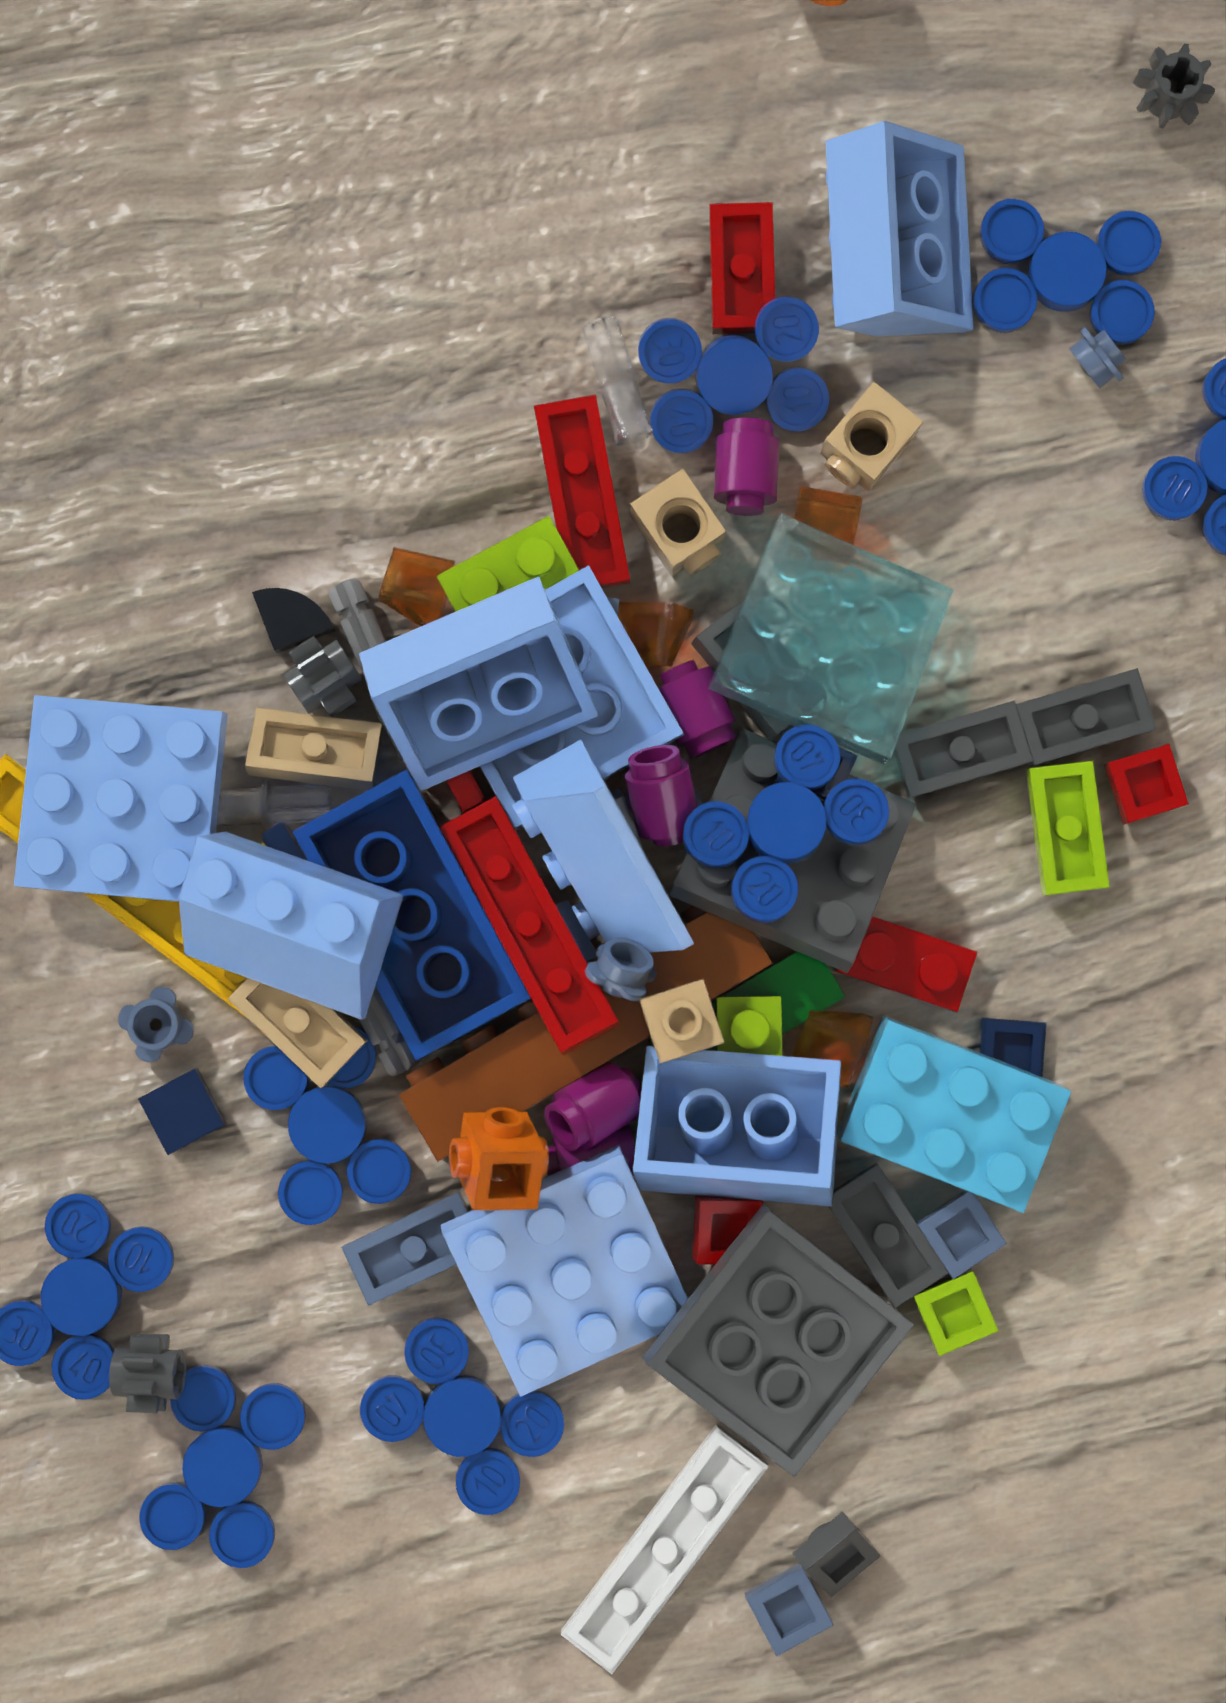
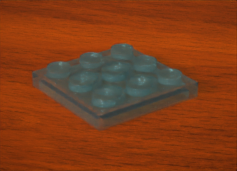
[708,513,954,765]

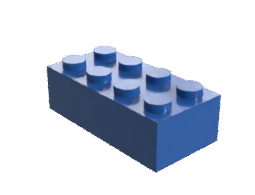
[292,769,531,1061]

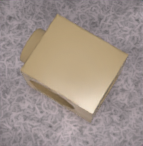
[820,381,923,492]
[630,469,726,577]
[640,979,724,1064]

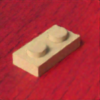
[245,708,383,790]
[228,978,368,1088]

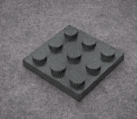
[669,728,917,973]
[642,1204,915,1478]

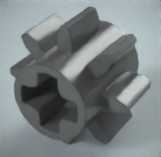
[1133,44,1215,128]
[283,636,363,717]
[109,1333,186,1414]

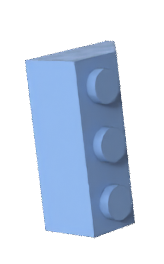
[826,121,974,337]
[359,576,598,791]
[512,740,694,952]
[179,832,403,1020]
[633,1046,841,1207]

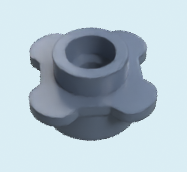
[1069,327,1127,388]
[585,938,657,1001]
[118,987,194,1062]

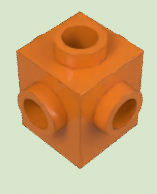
[449,1107,549,1211]

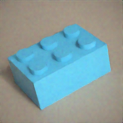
[837,1015,1072,1213]

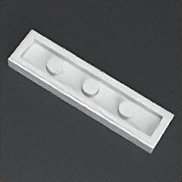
[561,1424,769,1674]

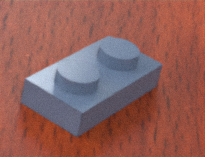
[341,1191,469,1306]

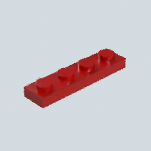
[440,796,620,1056]

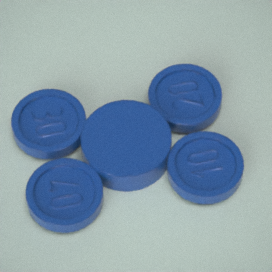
[973,199,1161,345]
[638,296,829,453]
[1142,358,1226,556]
[683,725,889,923]
[243,1026,412,1225]
[0,1193,174,1400]
[360,1318,564,1515]
[139,1365,306,1568]

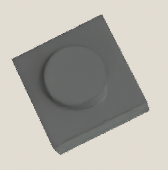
[793,1511,880,1597]

